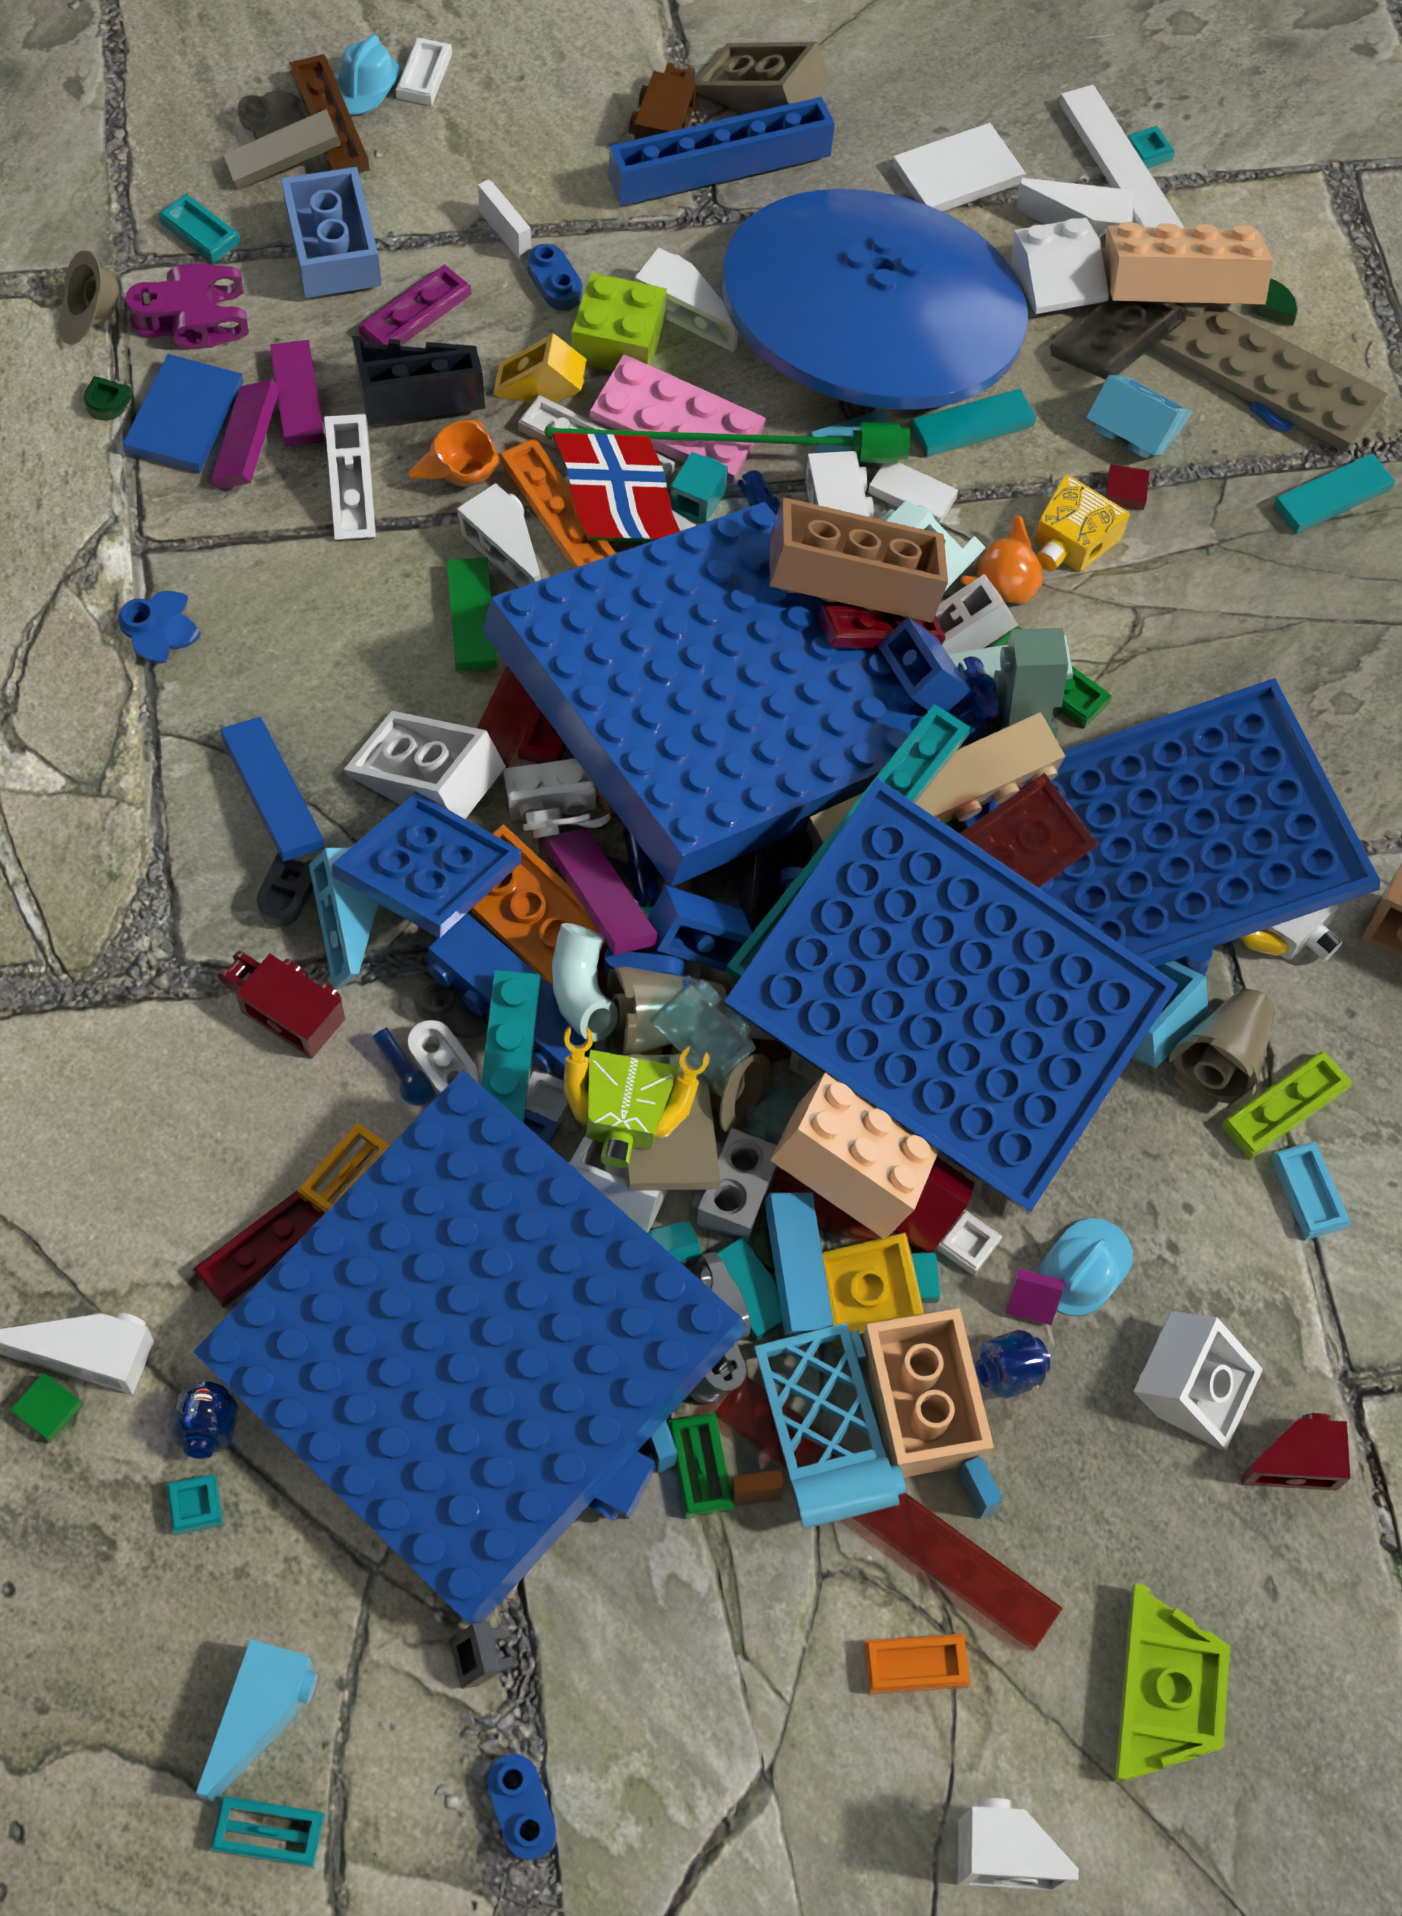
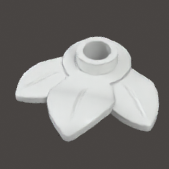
[523,807,610,838]

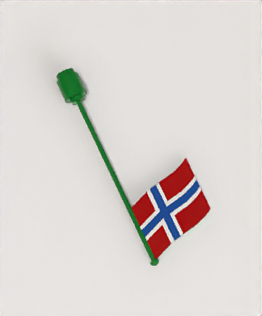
[544,422,910,542]

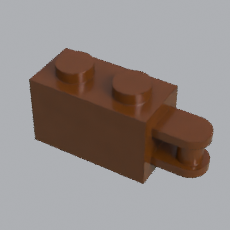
[629,62,696,140]

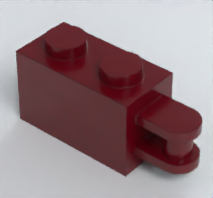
[217,950,345,1059]

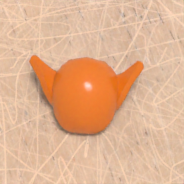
[408,419,499,487]
[961,515,1044,604]

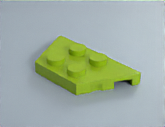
[1114,1583,1230,1783]

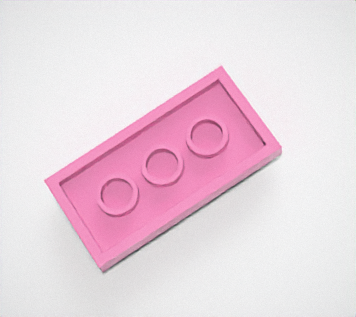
[589,354,766,485]

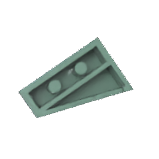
[987,628,1068,738]

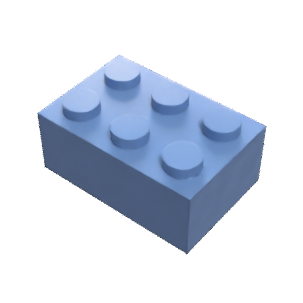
[281,167,382,298]

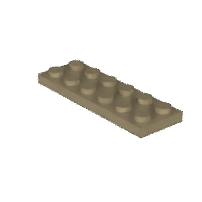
[1144,302,1387,453]

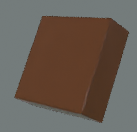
[730,1470,784,1506]

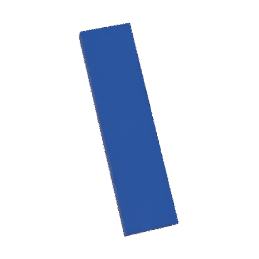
[220,717,324,862]

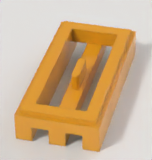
[297,1122,390,1213]

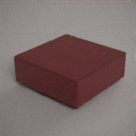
[1105,464,1150,510]

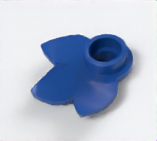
[118,591,201,663]

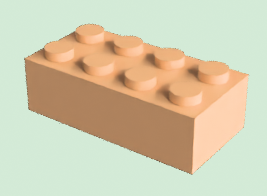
[1103,222,1274,304]

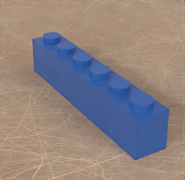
[609,96,835,206]

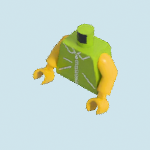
[564,1026,710,1168]

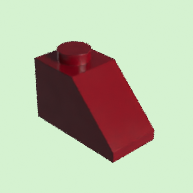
[1242,1413,1351,1491]

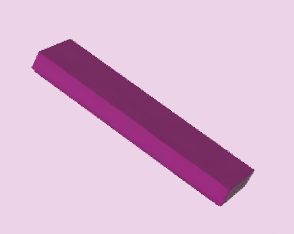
[546,828,657,955]

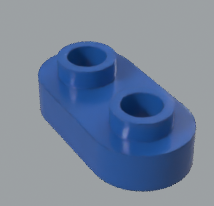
[527,244,582,311]
[487,1754,556,1861]

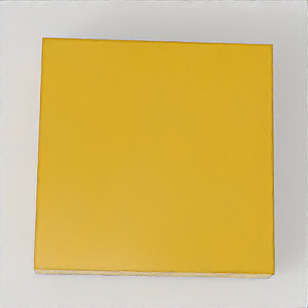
[822,1233,925,1347]

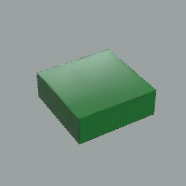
[10,1372,83,1443]

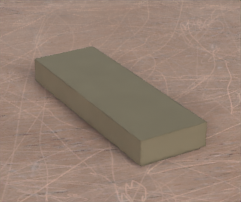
[223,109,341,190]

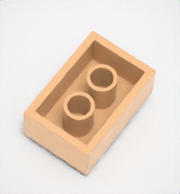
[770,1072,938,1239]
[862,1308,994,1478]

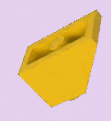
[493,333,587,403]

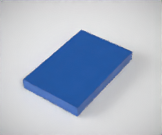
[123,354,244,473]

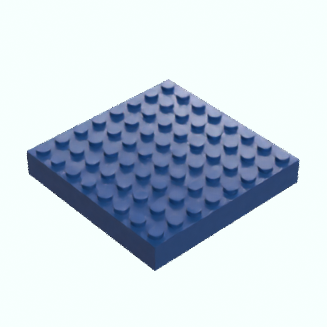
[483,502,929,887]
[193,1070,747,1624]

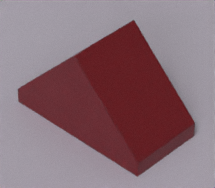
[893,1157,975,1253]

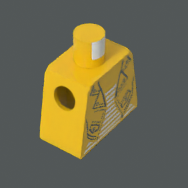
[1034,474,1131,572]

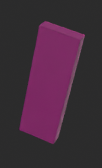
[359,264,471,345]
[270,340,325,447]
[211,379,280,489]

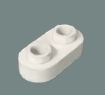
[408,1020,479,1095]

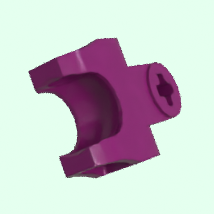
[125,263,249,349]

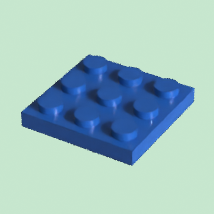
[332,792,522,938]

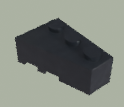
[352,336,485,425]

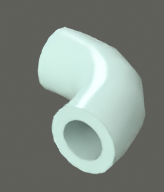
[552,923,618,1042]

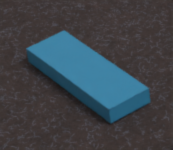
[764,1193,834,1335]

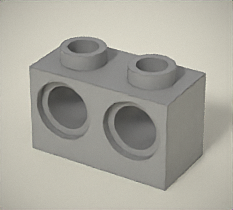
[692,1128,779,1243]

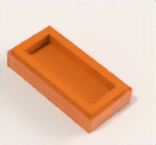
[864,1634,970,1695]

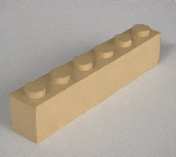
[806,712,1065,852]

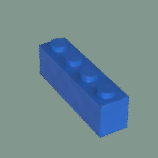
[427,913,595,1079]

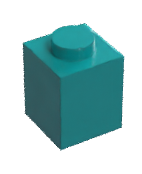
[670,452,728,524]

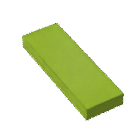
[1220,1050,1353,1160]

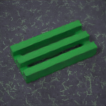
[668,1413,734,1519]

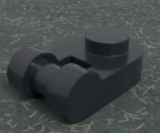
[256,853,313,927]

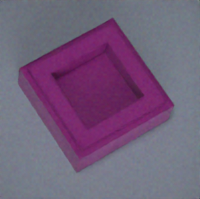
[1006,1268,1064,1326]

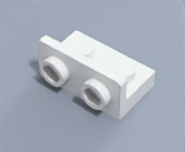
[503,759,596,821]

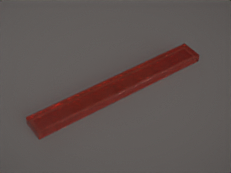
[715,1375,1063,1651]

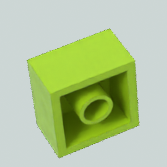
[572,272,667,371]

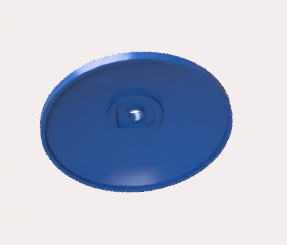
[721,189,1028,410]

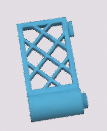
[754,1323,906,1530]

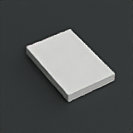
[892,123,1026,212]

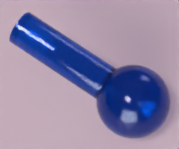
[372,1027,435,1106]

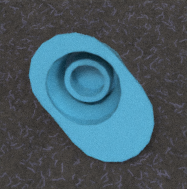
[334,34,400,115]
[1038,1218,1133,1316]

